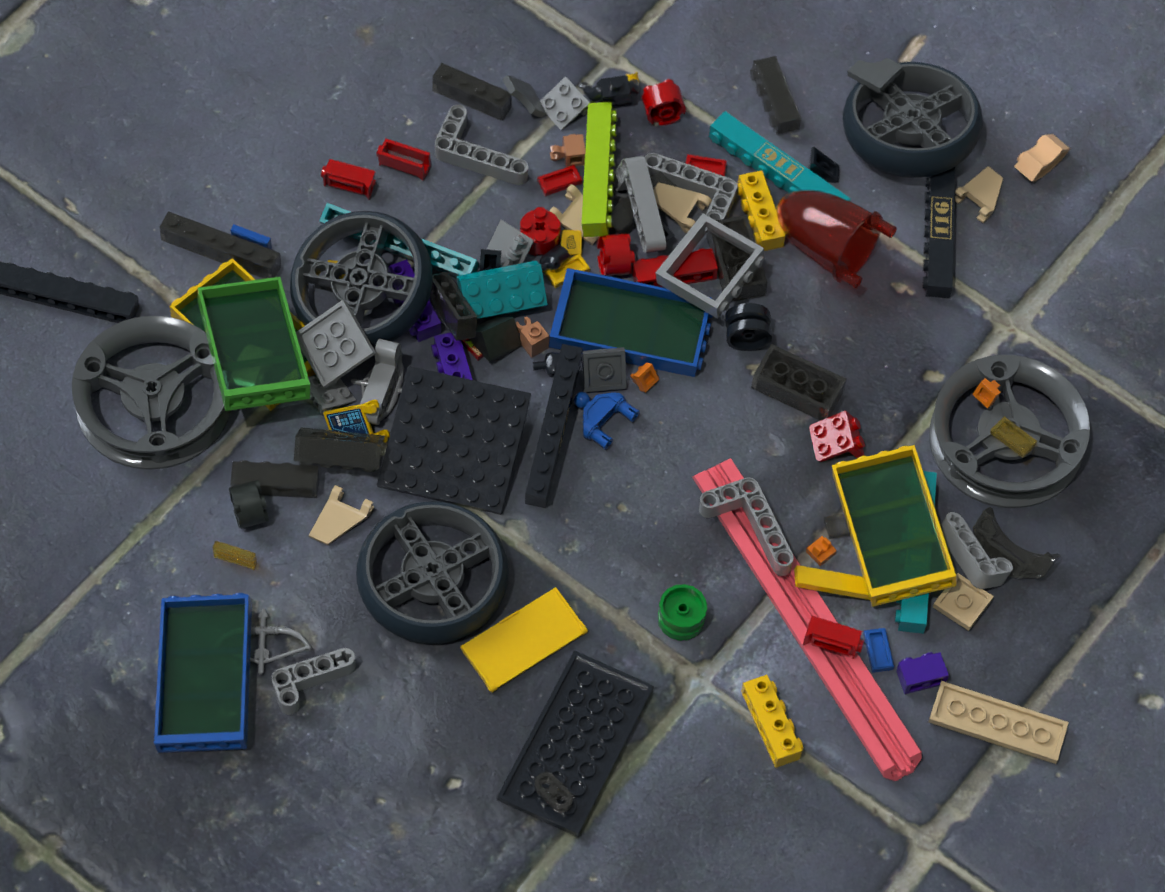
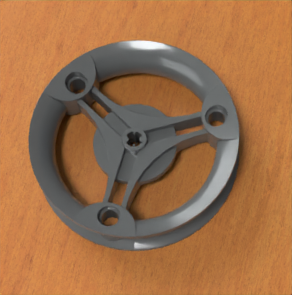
[72,316,231,469]
[929,355,1090,508]

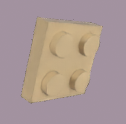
[933,573,994,631]

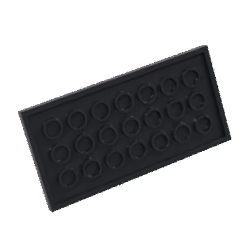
[497,650,654,837]

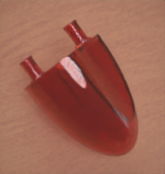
[776,190,897,289]

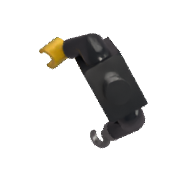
[578,72,640,107]

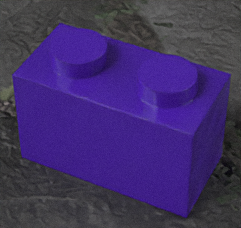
[896,652,949,695]

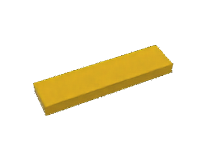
[794,565,878,600]

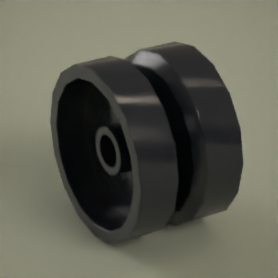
[725,303,772,351]

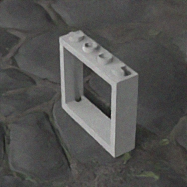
[656,213,765,319]

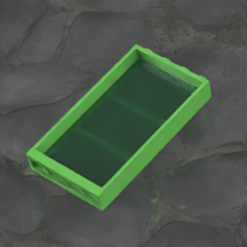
[198,277,310,411]

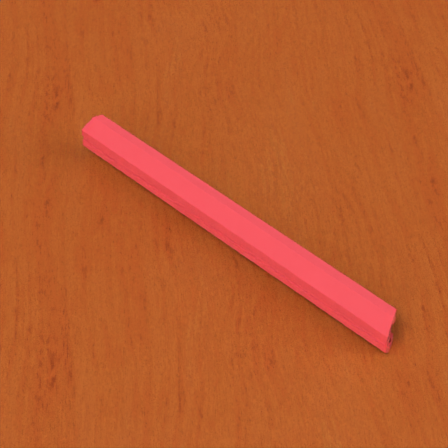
[692,458,922,781]

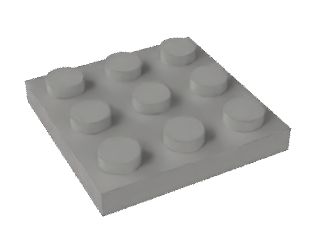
[296,300,376,388]

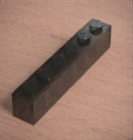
[159,211,281,279]

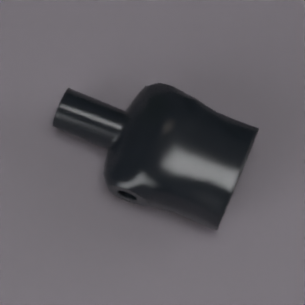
[539,245,570,273]
[532,352,560,377]

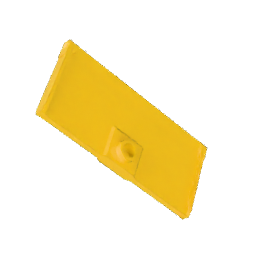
[460,587,588,693]

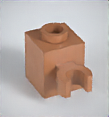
[550,134,586,167]
[515,316,549,358]

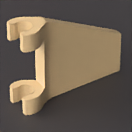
[954,167,1003,223]
[653,183,712,233]
[550,184,598,246]
[309,485,374,545]

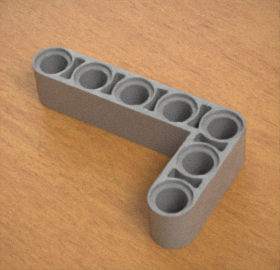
[435,104,528,185]
[644,153,737,236]
[613,156,666,253]
[699,477,794,576]

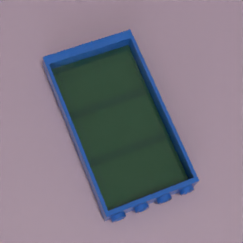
[549,268,713,377]
[154,593,252,753]

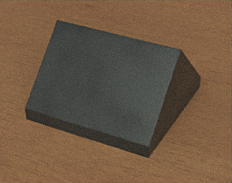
[464,316,522,362]

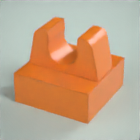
[630,362,659,393]
[972,378,1001,408]
[806,536,837,566]

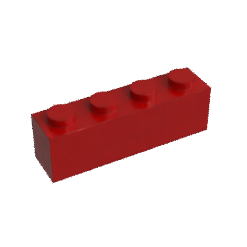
[632,248,718,288]

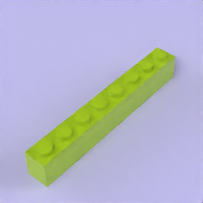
[581,102,617,237]

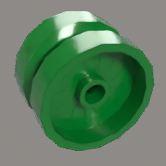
[657,584,707,641]

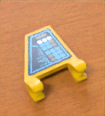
[323,399,390,443]

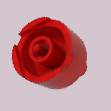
[642,79,686,126]
[520,207,561,256]
[597,234,635,276]

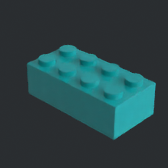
[456,260,547,321]

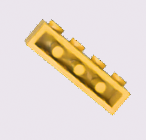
[736,170,785,251]
[741,675,803,768]

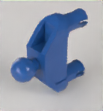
[574,392,640,450]

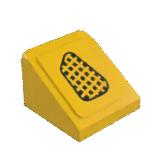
[561,230,582,255]

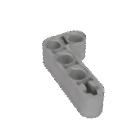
[360,339,402,425]
[940,512,1013,589]
[272,648,356,715]

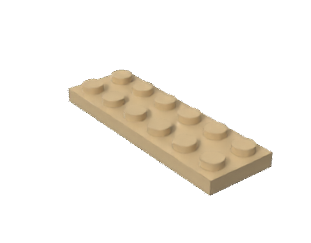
[928,681,1069,764]

